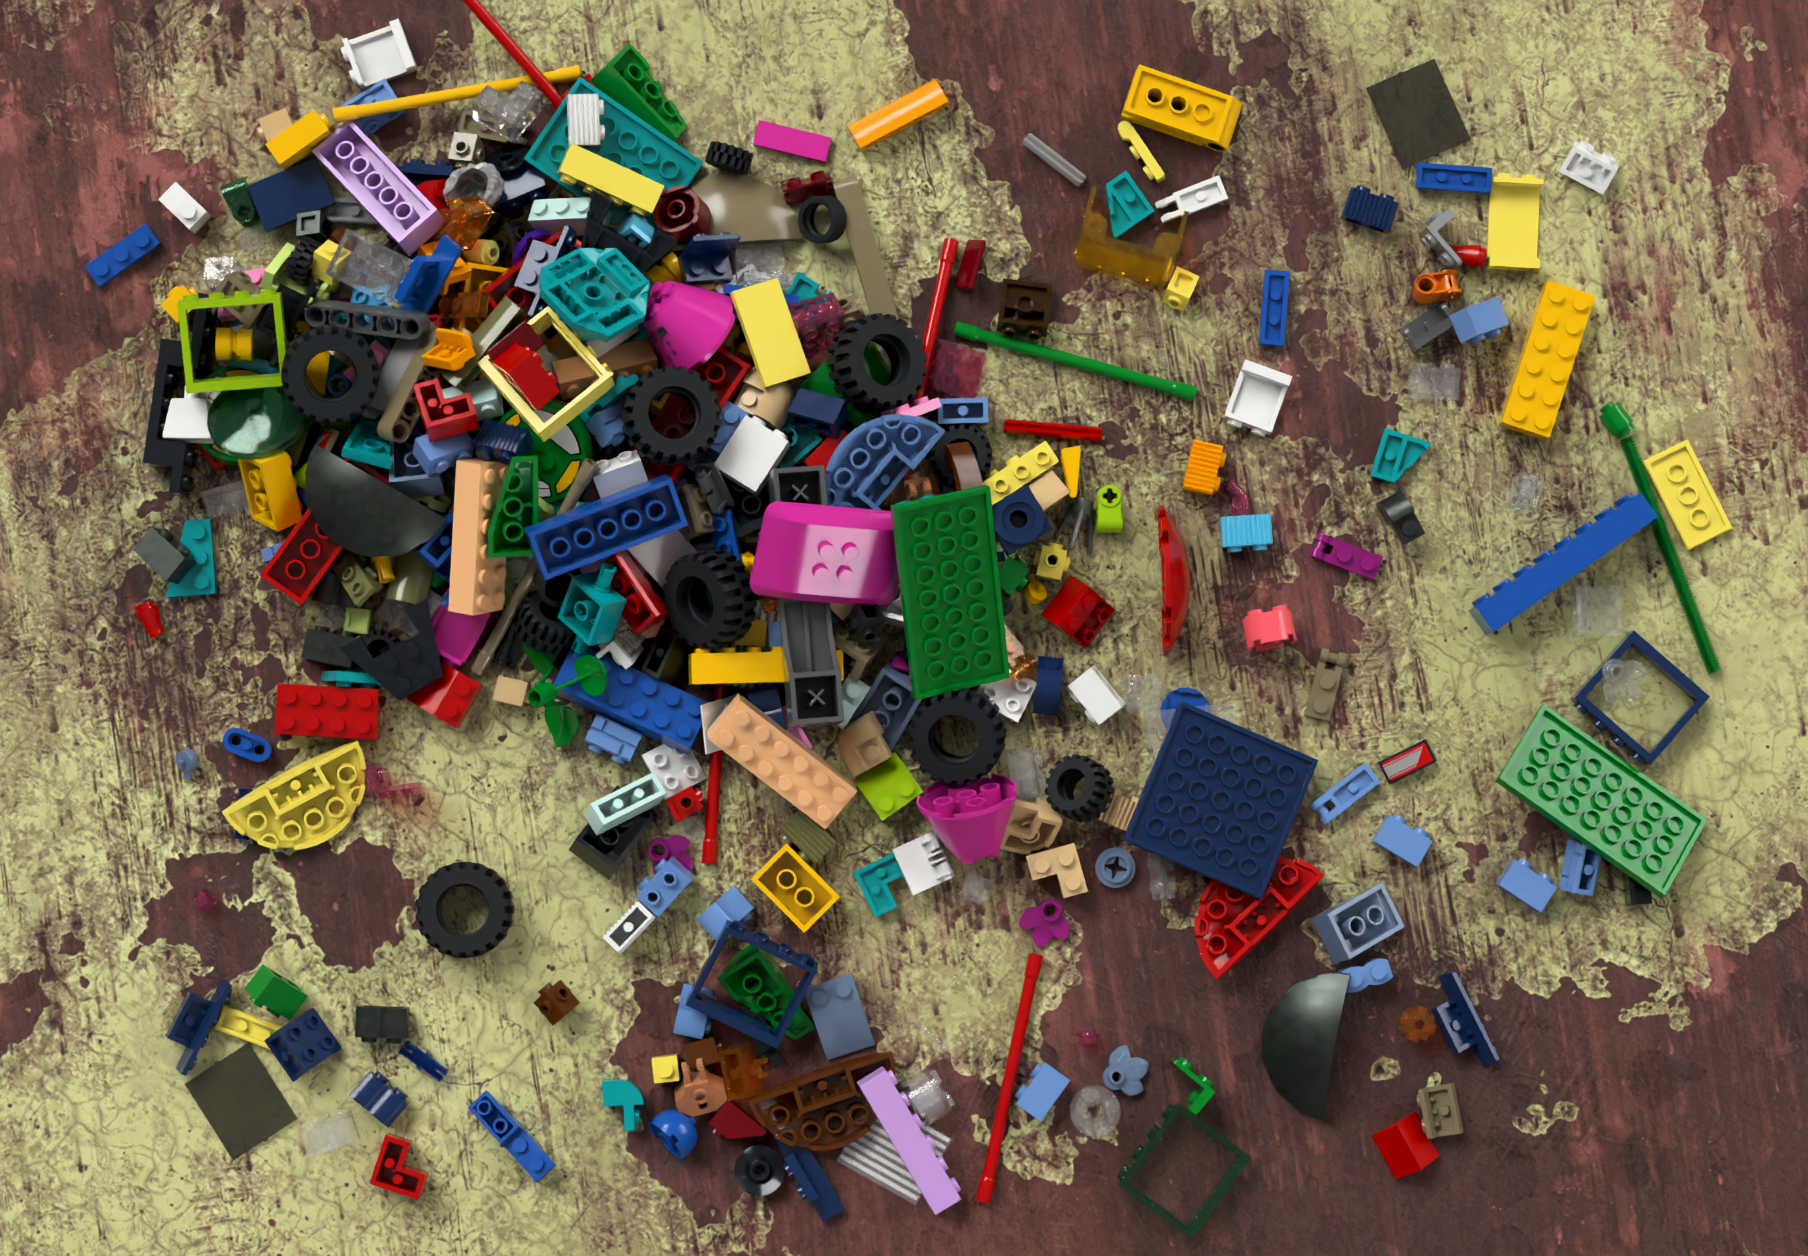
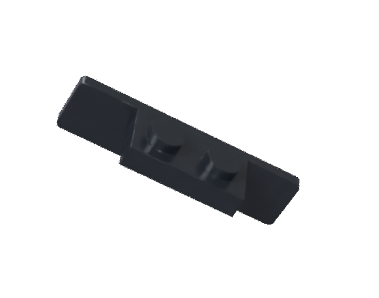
[257,274,321,367]

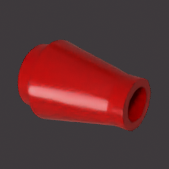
[1451,245,1487,269]
[134,600,164,639]

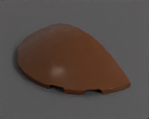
[748,1051,895,1151]

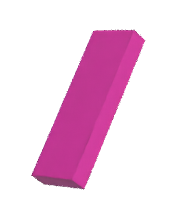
[753,120,831,163]

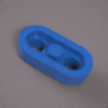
[223,728,273,762]

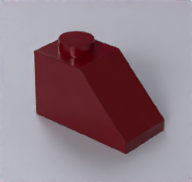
[709,1098,767,1139]

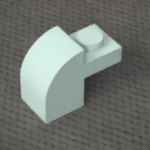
[836,674,871,730]

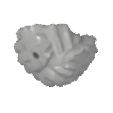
[443,162,504,217]

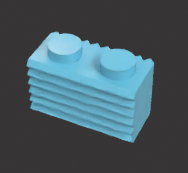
[1219,514,1273,553]

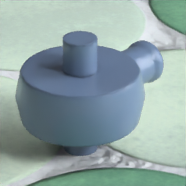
[176,749,198,780]

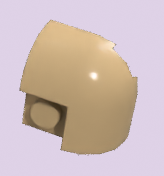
[734,366,794,431]
[838,710,893,778]
[1000,798,1062,855]

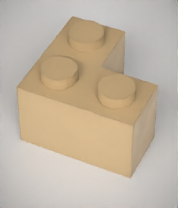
[1025,843,1088,898]

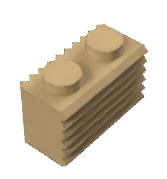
[1097,788,1139,831]

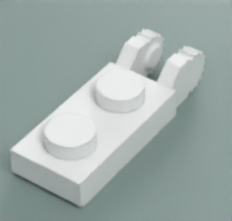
[1155,175,1228,223]

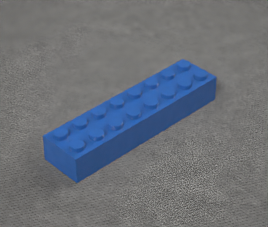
[1468,492,1658,635]

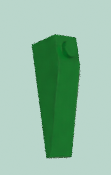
[717,944,816,1040]

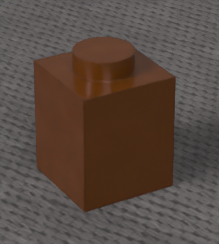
[684,1036,724,1069]

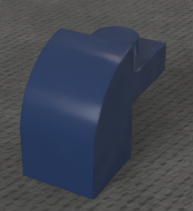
[1032,656,1063,716]

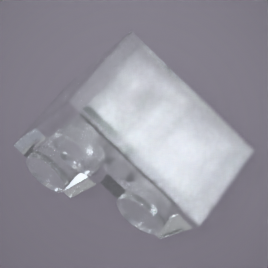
[473,80,543,143]

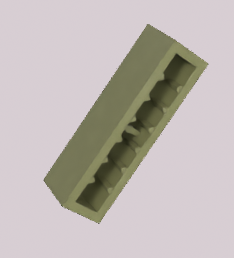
[440,295,528,393]
[386,505,448,608]

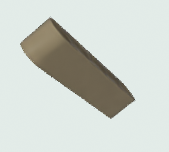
[377,328,443,443]

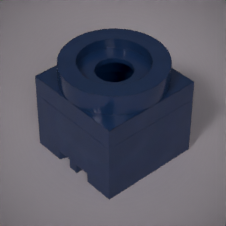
[992,485,1053,557]

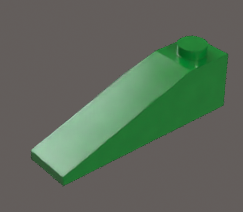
[590,43,687,140]
[487,455,539,558]

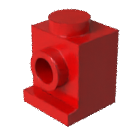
[665,786,706,822]

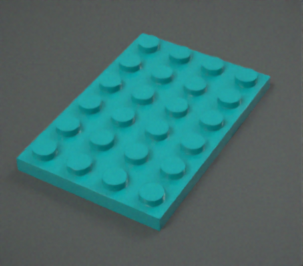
[523,76,704,238]

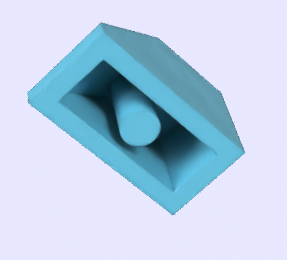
[616,213,654,248]

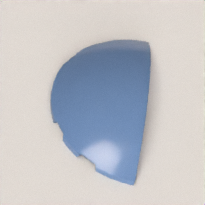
[825,414,945,510]

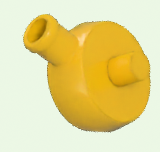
[1024,574,1047,605]

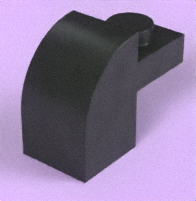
[1376,491,1425,546]

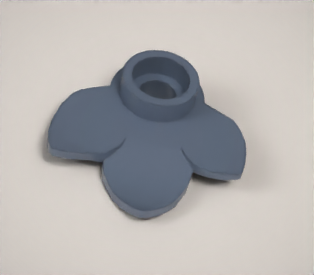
[1102,1045,1149,1095]

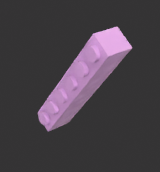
[857,1066,961,1215]

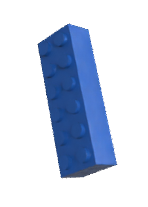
[523,474,688,580]
[553,647,708,755]

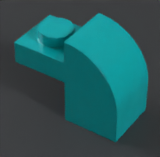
[602,1079,645,1131]

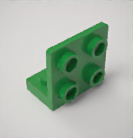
[1170,1057,1215,1115]

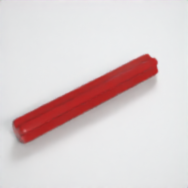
[1003,419,1102,442]

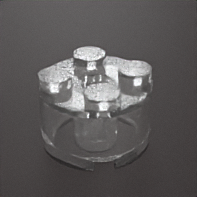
[900,1068,955,1127]
[1069,1084,1121,1137]

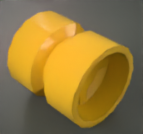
[645,251,683,285]
[215,327,254,361]

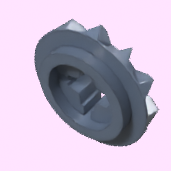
[1095,848,1135,888]

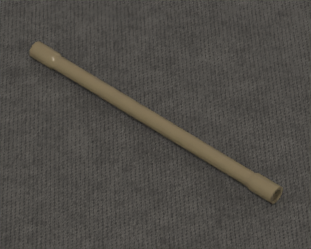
[471,458,599,676]

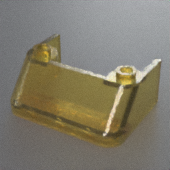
[1074,186,1189,287]

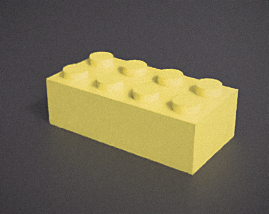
[556,143,664,216]

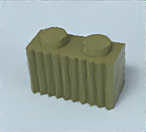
[780,809,837,864]

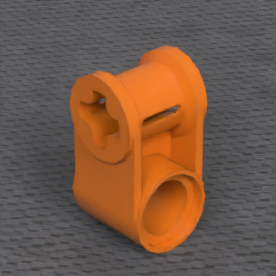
[1412,269,1463,305]

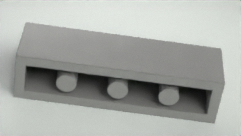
[368,322,439,415]

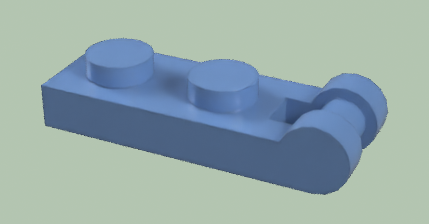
[1309,762,1380,825]

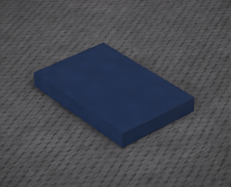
[247,157,336,233]

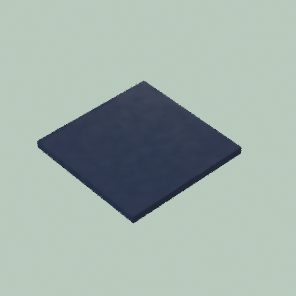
[1122,701,1318,900]

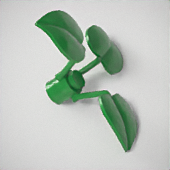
[520,640,607,747]

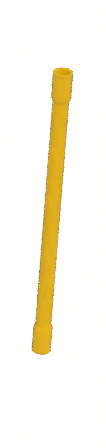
[332,65,581,123]

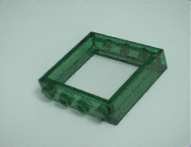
[1117,1102,1252,1239]

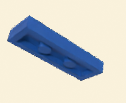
[1415,162,1492,194]
[85,223,162,288]
[1258,270,1290,347]

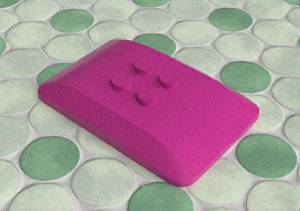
[750,501,899,605]

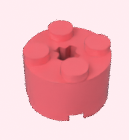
[1242,605,1297,651]

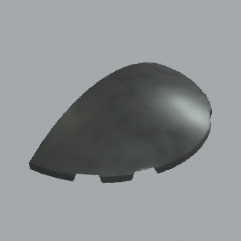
[305,444,447,557]
[1261,972,1351,1120]

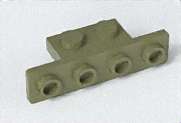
[331,548,383,607]

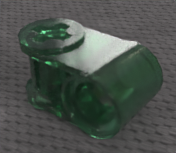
[220,177,260,227]

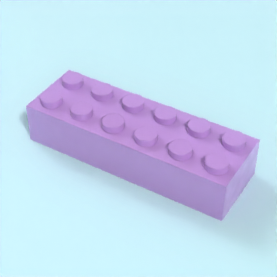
[312,121,447,256]

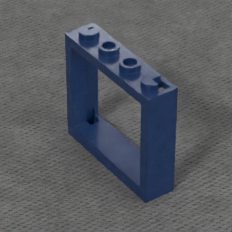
[1571,630,1710,765]
[686,920,818,1048]

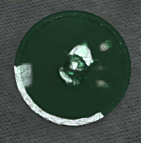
[207,386,308,460]

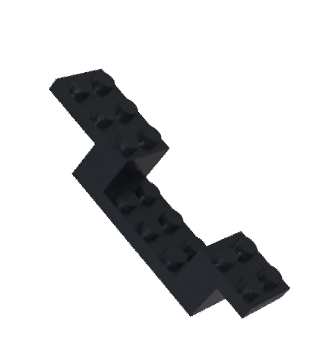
[143,293,219,498]

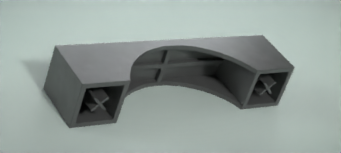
[768,465,844,728]

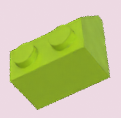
[854,751,923,821]

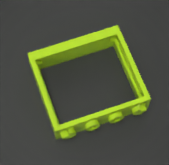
[177,289,287,394]

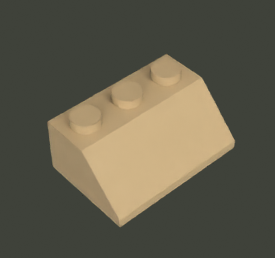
[1013,470,1070,512]

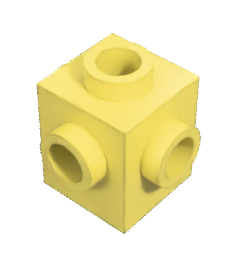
[1033,542,1071,582]

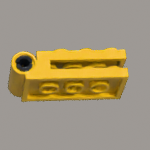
[1120,64,1242,152]

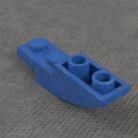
[468,1090,556,1183]

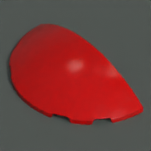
[1157,506,1190,655]
[1195,854,1324,980]

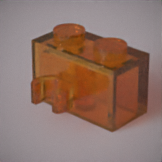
[436,196,494,251]
[718,1042,771,1101]

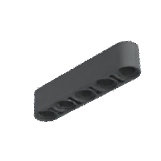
[305,299,431,340]

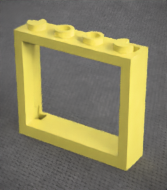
[477,306,615,442]

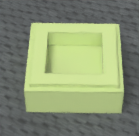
[343,607,372,635]

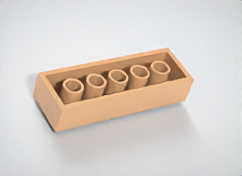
[448,457,509,616]
[706,693,857,829]

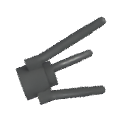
[1054,497,1096,555]

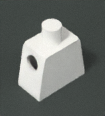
[163,385,216,444]

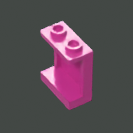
[432,589,494,668]

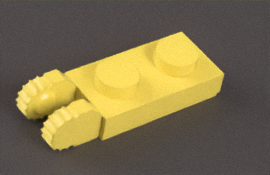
[1117,120,1165,183]

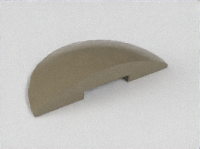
[665,173,803,255]

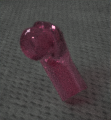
[1224,479,1249,516]

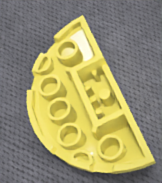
[222,740,366,850]

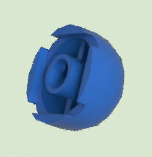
[648,1109,698,1159]

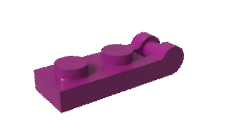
[1309,532,1383,580]

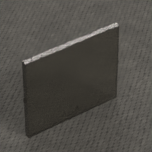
[1366,59,1471,170]
[185,1043,298,1160]

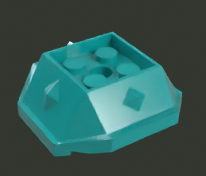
[539,248,650,342]

